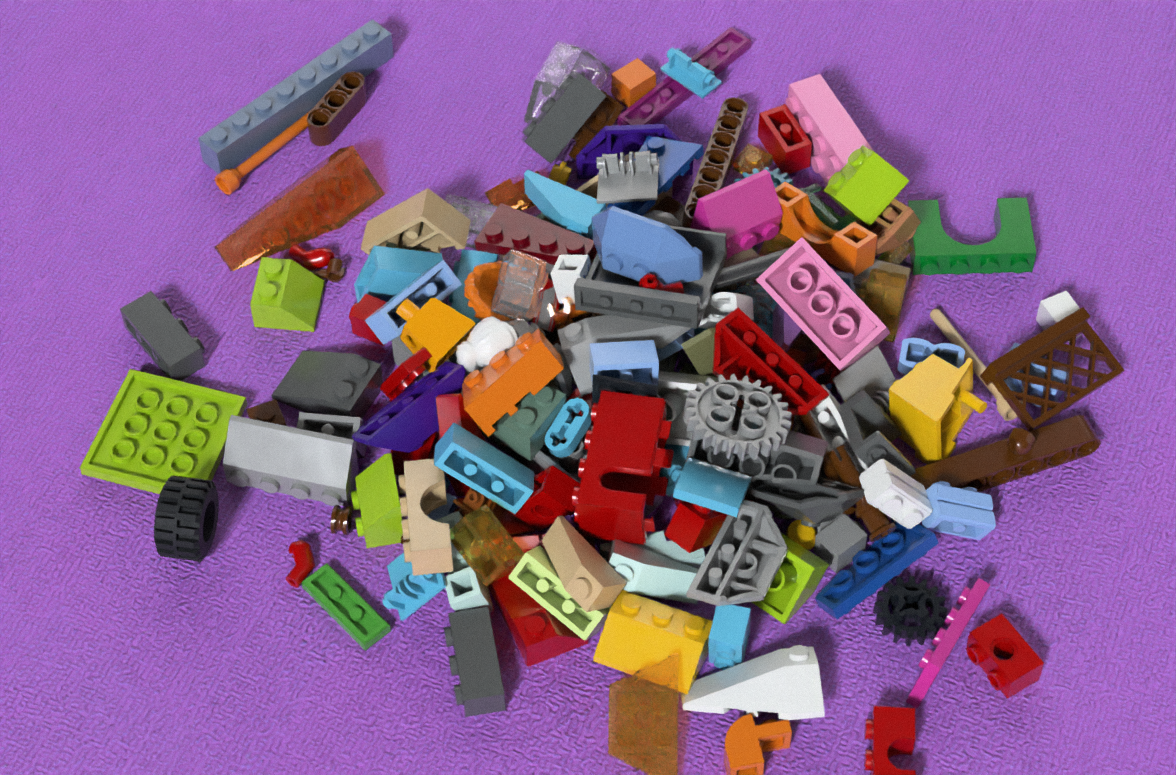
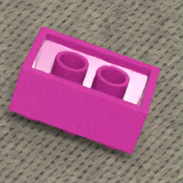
[690,169,783,260]

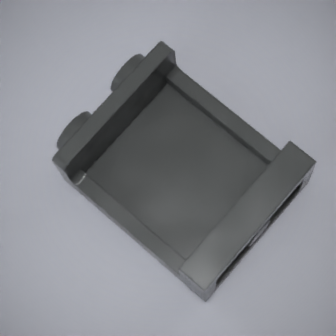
[838,390,916,476]

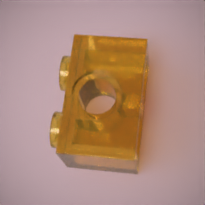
[450,505,525,587]

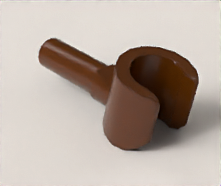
[311,258,345,283]

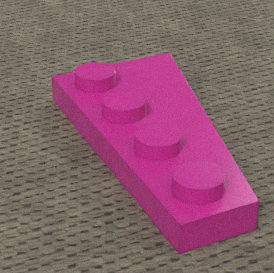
[906,578,990,708]

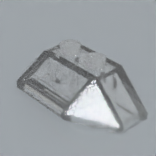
[524,41,610,123]

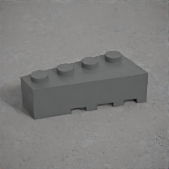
[685,414,829,486]

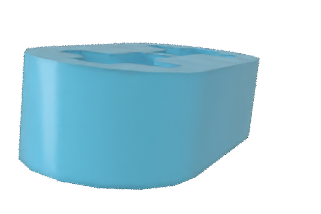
[545,398,592,458]

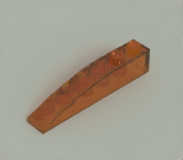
[214,145,385,271]

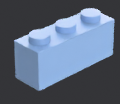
[365,260,462,345]

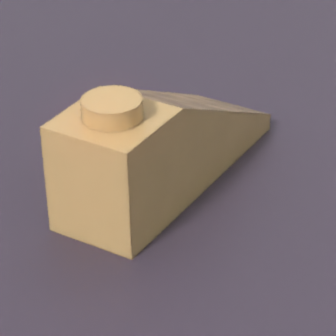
[542,515,627,612]

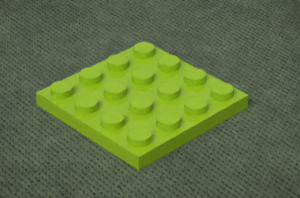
[80,369,247,494]

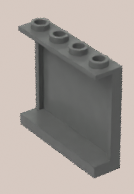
[574,225,727,329]

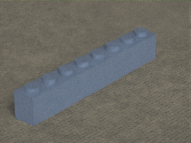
[198,19,394,174]

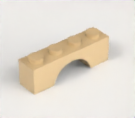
[398,459,454,576]

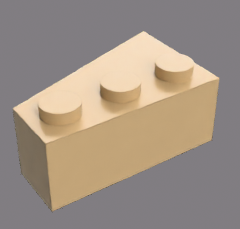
[361,188,471,255]

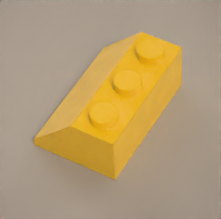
[593,590,713,694]

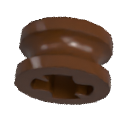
[330,505,353,535]

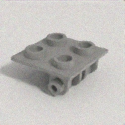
[596,150,659,204]
[832,346,896,414]

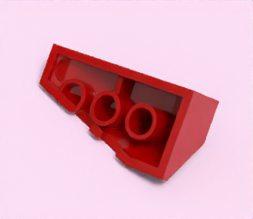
[480,551,589,667]

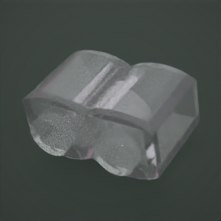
[491,249,549,322]

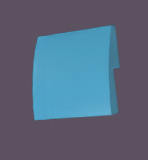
[673,457,752,517]

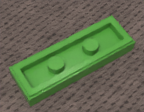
[302,563,391,651]

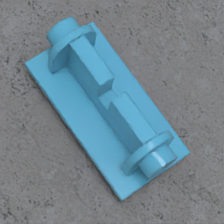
[660,48,722,99]

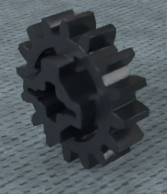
[873,576,947,646]

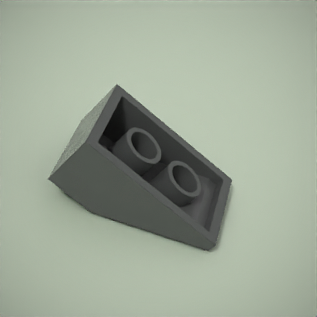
[271,350,383,418]

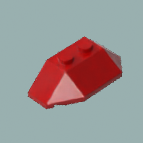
[712,307,829,415]

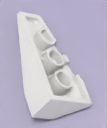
[680,645,825,720]

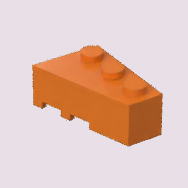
[462,328,564,437]

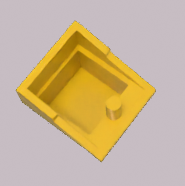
[889,354,987,465]

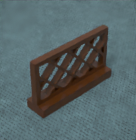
[980,307,1125,432]

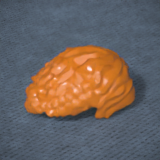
[464,257,547,321]

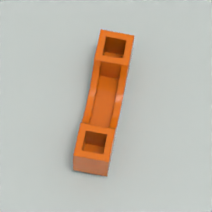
[775,181,877,277]

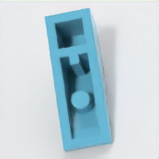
[524,169,606,240]

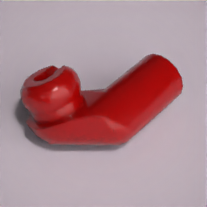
[288,244,334,270]
[639,273,684,294]
[285,540,315,588]

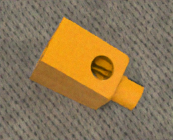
[396,298,476,373]

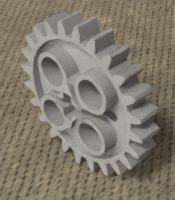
[683,374,792,461]

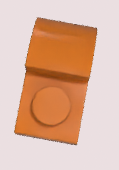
[724,713,792,775]

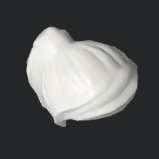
[456,316,518,372]

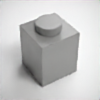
[814,514,867,573]

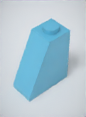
[354,246,443,303]

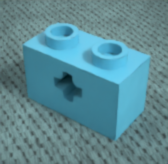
[708,605,751,670]

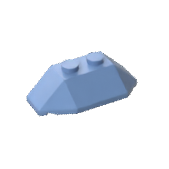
[592,206,703,285]

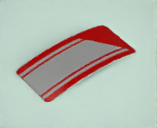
[532,275,559,332]

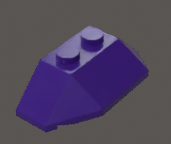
[576,124,693,179]
[352,361,466,453]

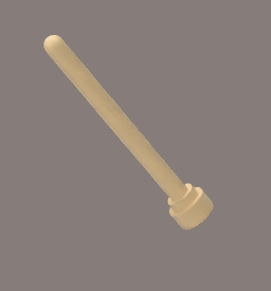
[930,309,1020,421]

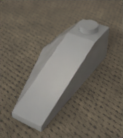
[557,315,691,396]

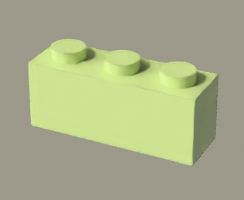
[508,546,612,641]

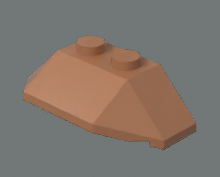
[843,199,921,255]

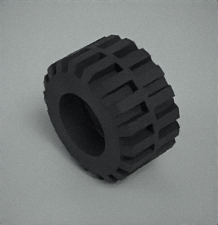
[154,475,219,562]

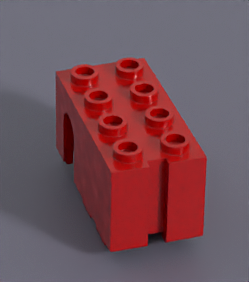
[572,390,674,545]

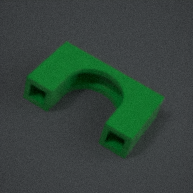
[907,198,1036,275]

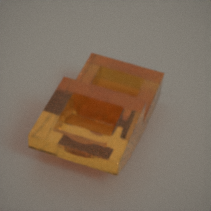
[485,170,541,211]

